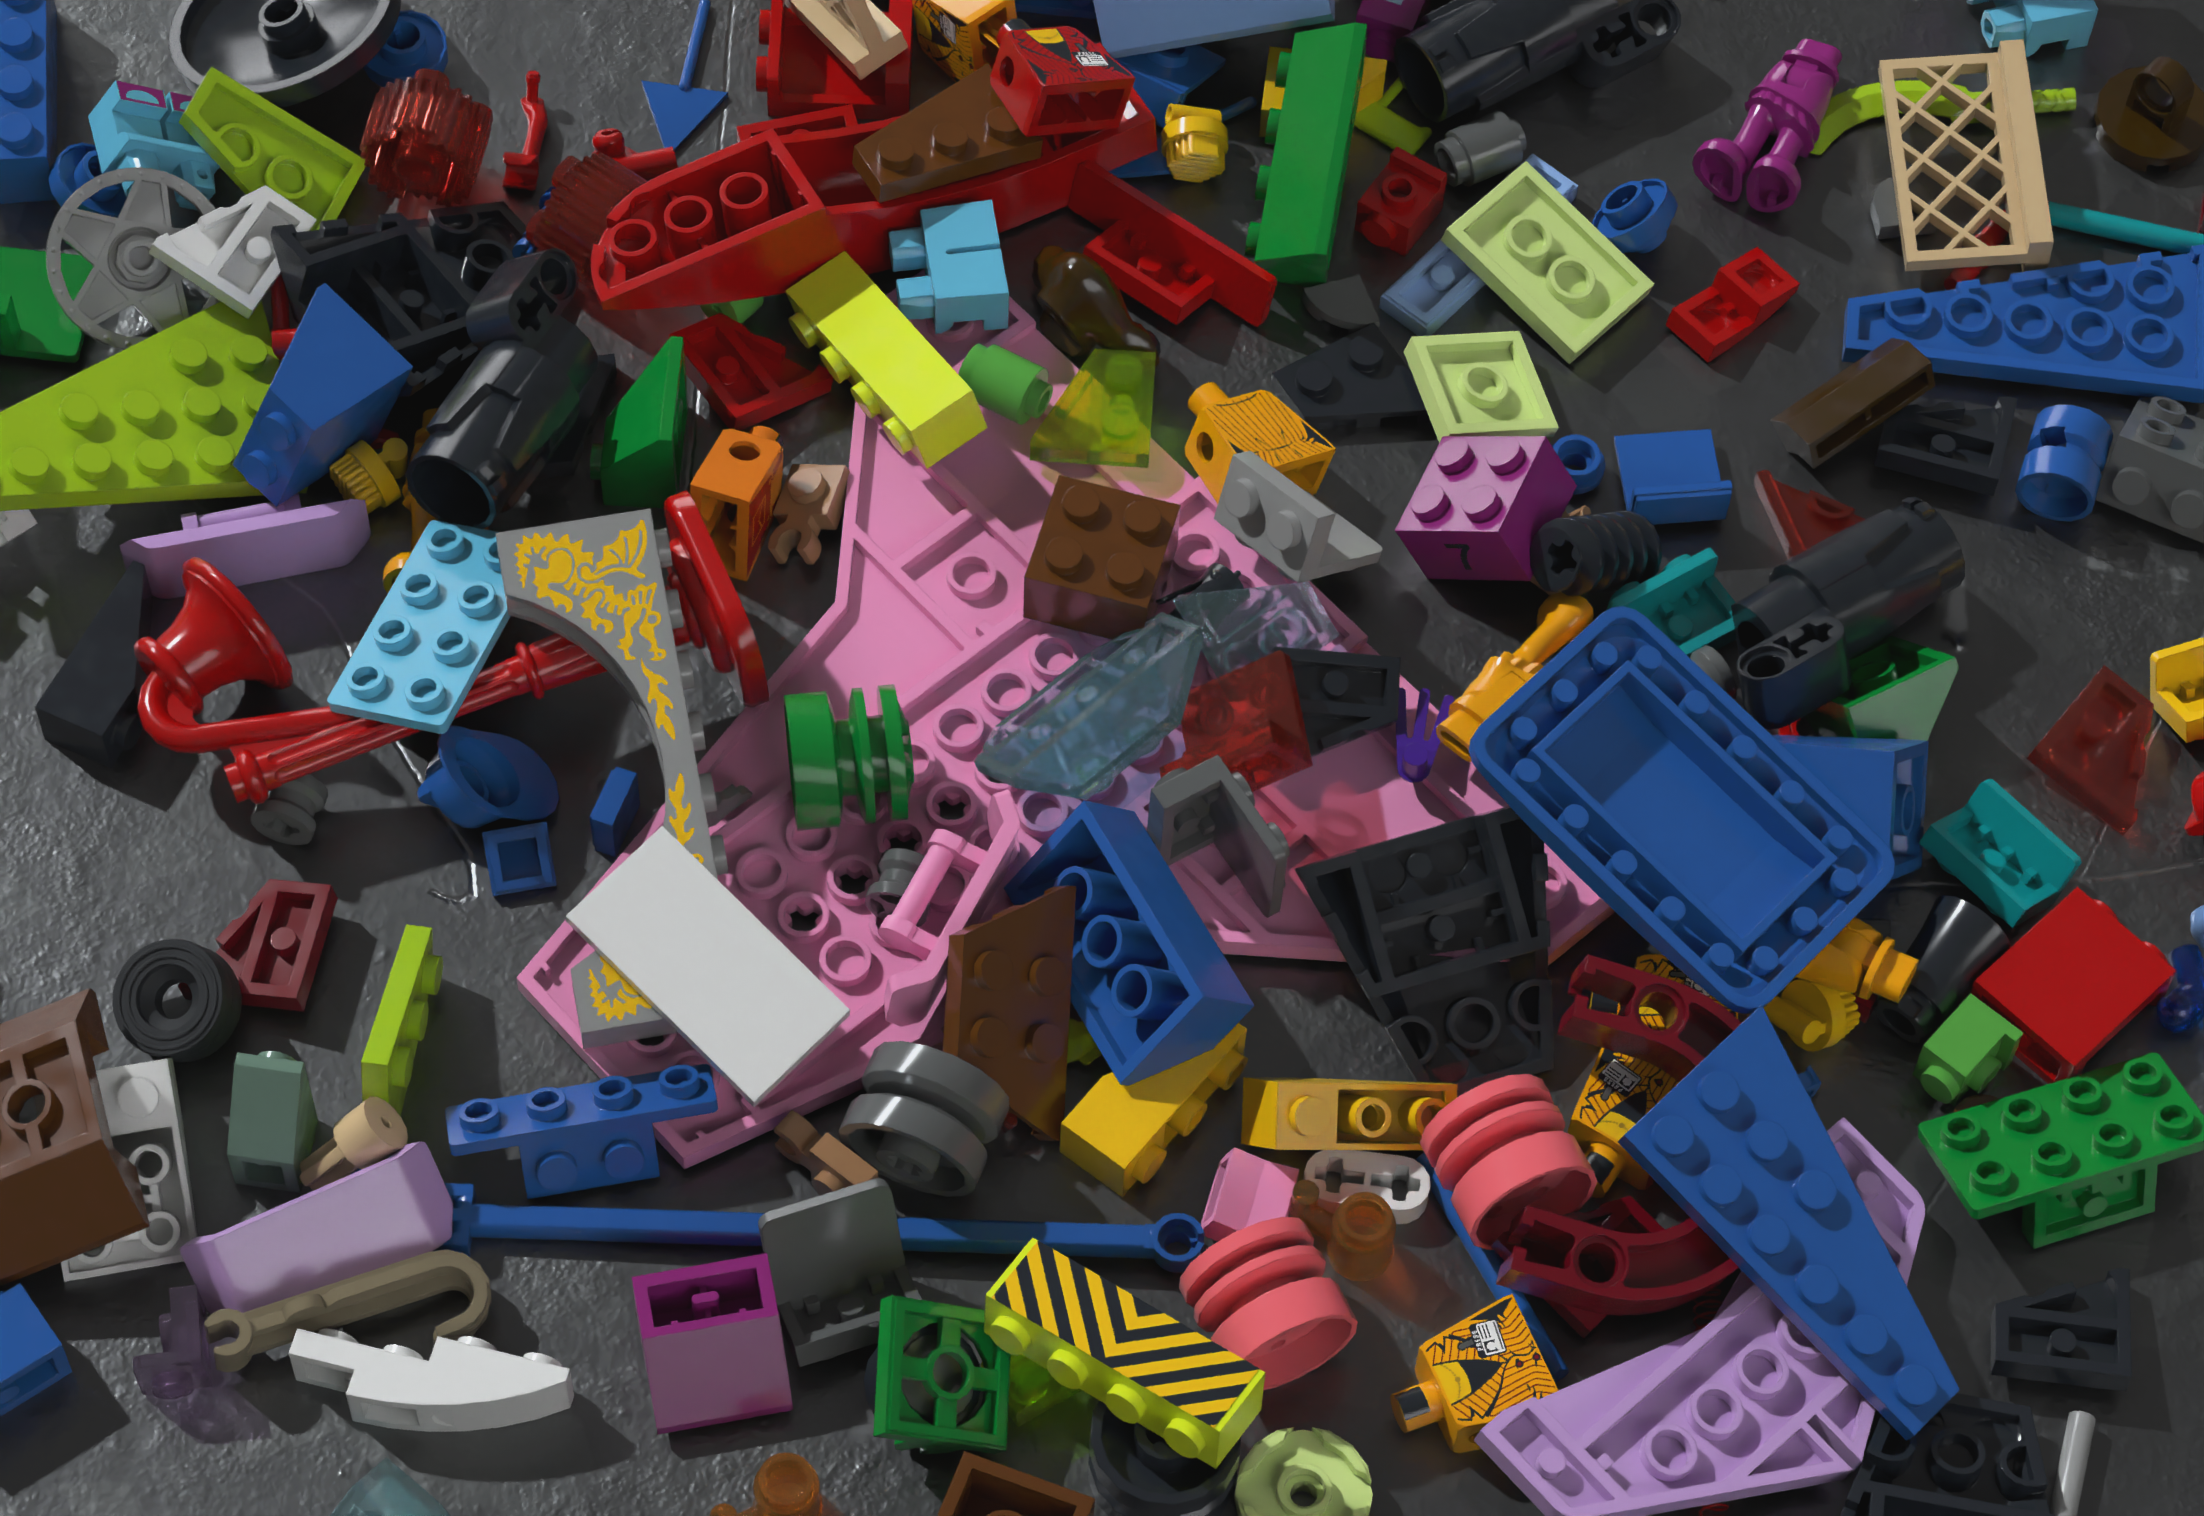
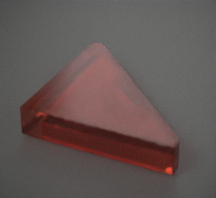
[1753,470,1865,560]

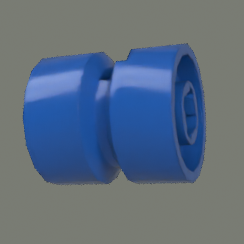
[2015,405,2114,521]

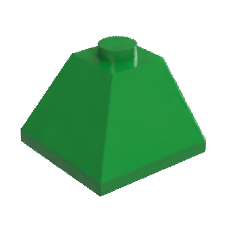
[590,336,689,508]
[1804,636,1959,741]

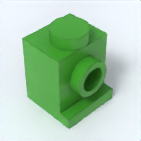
[1912,993,2023,1106]

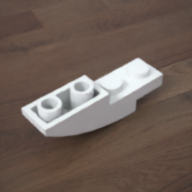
[288,1328,574,1432]

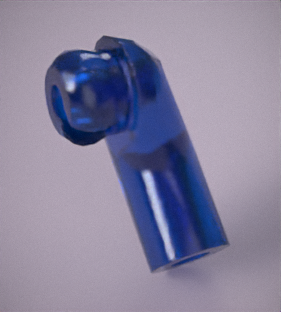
[2156,944,2204,1033]

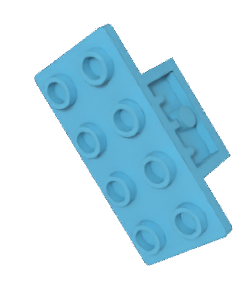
[327,520,511,734]

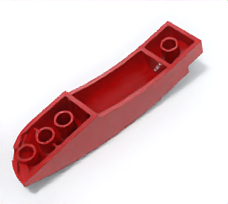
[591,42,1158,310]

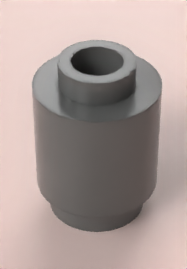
[1434,111,1527,187]

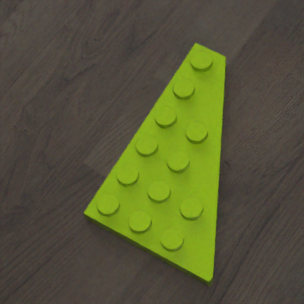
[0,301,308,511]

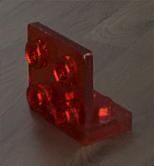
[1159,650,1313,792]

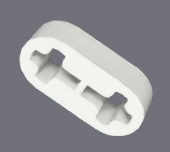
[1302,1150,1431,1224]

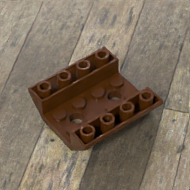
[0,988,150,1286]

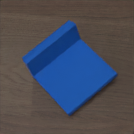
[1114,45,1226,128]
[1614,429,1733,525]

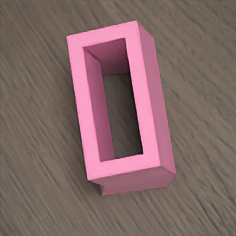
[1201,1147,1299,1242]

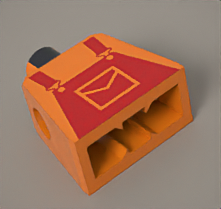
[690,426,784,582]

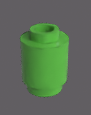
[958,343,1053,425]

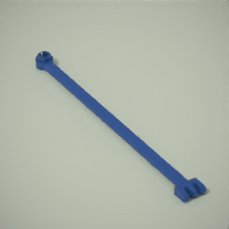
[433,1183,1205,1273]

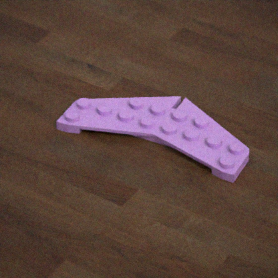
[1474,1117,1925,1516]

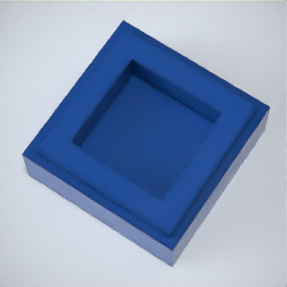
[590,766,640,857]

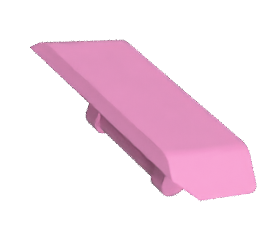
[878,789,1020,1027]

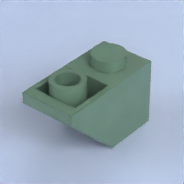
[227,1051,318,1193]

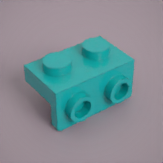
[1607,548,1736,658]
[1919,778,2082,928]

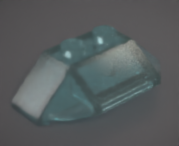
[974,612,1204,800]

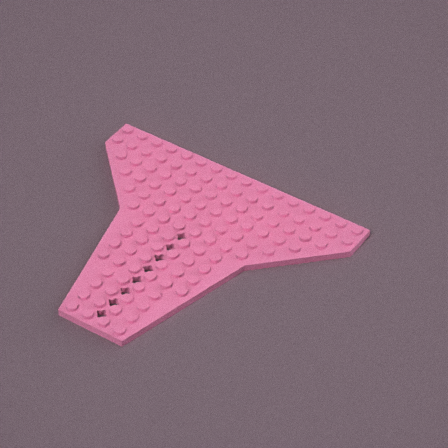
[516,269,1615,1170]

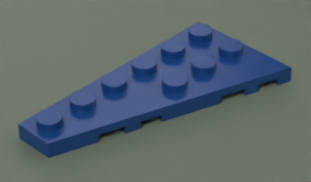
[1842,244,2204,404]
[1618,1004,1960,1441]

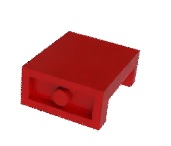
[756,0,914,120]
[1970,886,2177,1084]

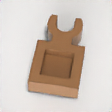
[768,464,850,565]
[774,1110,878,1195]

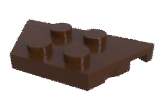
[943,885,1076,1141]

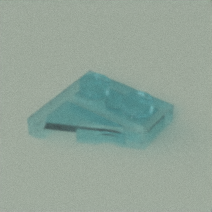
[1172,582,1340,704]

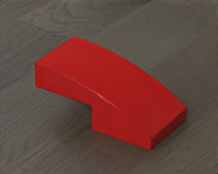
[1666,246,1800,362]

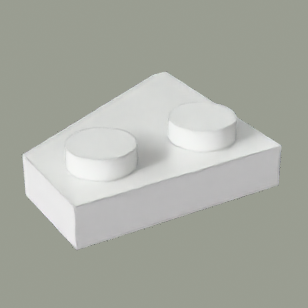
[149,185,317,319]

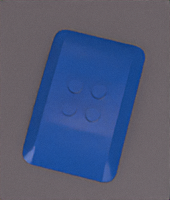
[1469,606,1895,1014]

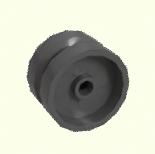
[839,1041,1009,1197]

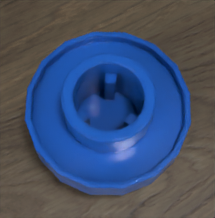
[363,10,448,92]
[48,143,127,218]
[1592,178,1678,254]

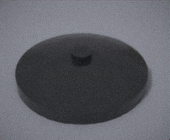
[169,0,401,108]

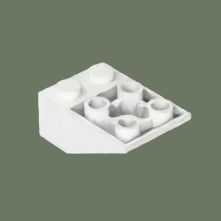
[34,1058,198,1282]

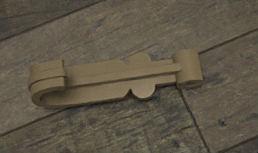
[204,1250,492,1372]

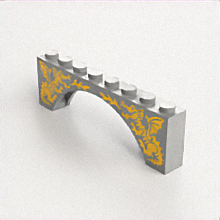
[495,508,728,1049]

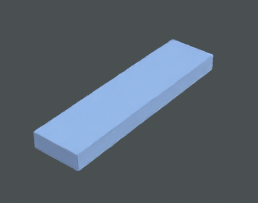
[1379,153,1578,336]

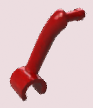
[502,71,548,191]
[270,274,297,361]

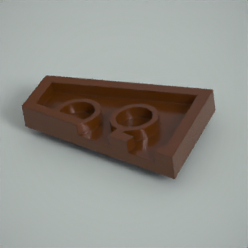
[852,63,1043,203]

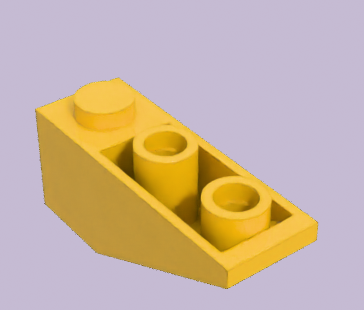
[1060,1023,1248,1197]
[1241,1077,1457,1150]

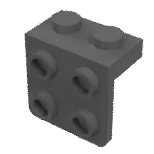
[2096,396,2204,543]
[1147,755,1290,918]
[758,1178,922,1367]

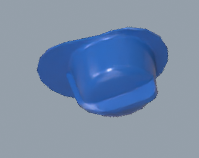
[417,725,559,828]

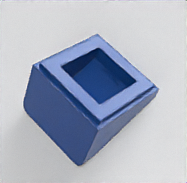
[482,821,557,896]

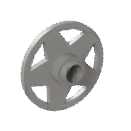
[46,167,220,350]

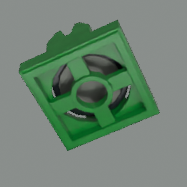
[864,1295,1011,1454]

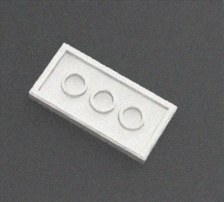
[566,826,850,1107]

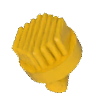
[1161,103,1228,183]
[329,438,408,514]
[1764,979,1861,1052]

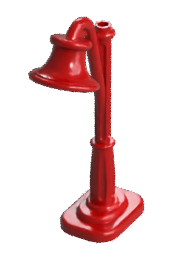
[134,490,769,804]

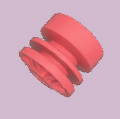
[1420,1074,1598,1250]
[1179,1217,1358,1391]

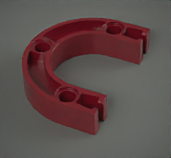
[1496,954,1741,1316]

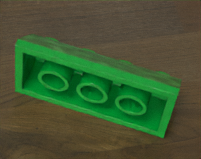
[1245,22,1367,287]

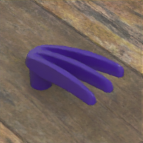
[1396,688,1454,783]

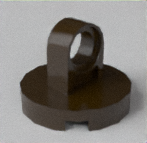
[2093,56,2204,172]

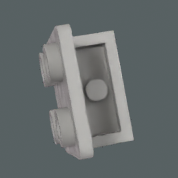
[1214,451,1382,583]

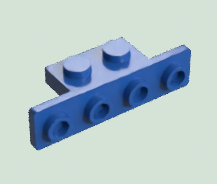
[445,1064,718,1199]

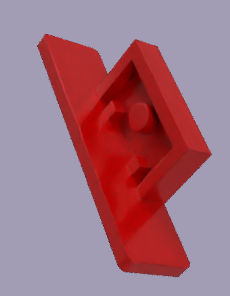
[1068,160,1278,327]

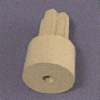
[300,1097,408,1191]

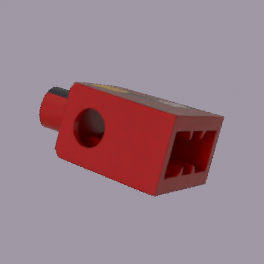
[990,18,1136,137]

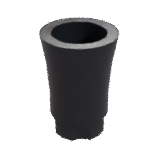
[1873,896,2011,1044]

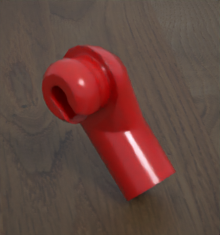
[592,128,678,184]

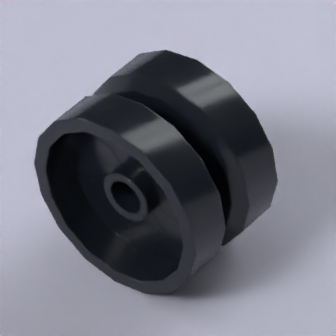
[1087,1400,1241,1516]

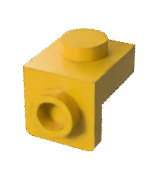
[2150,638,2204,743]

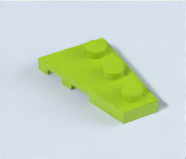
[179,66,368,231]
[361,924,443,1116]

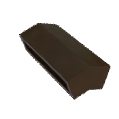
[1770,338,1935,469]

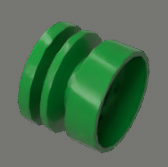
[784,684,914,831]

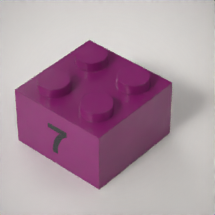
[1395,436,1577,581]

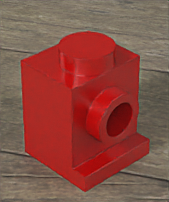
[1354,146,1447,257]

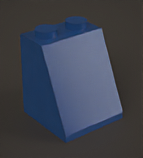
[232,283,413,507]
[1772,735,1929,880]

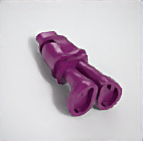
[1692,39,1842,213]

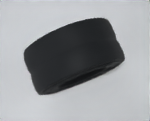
[112,939,242,1063]

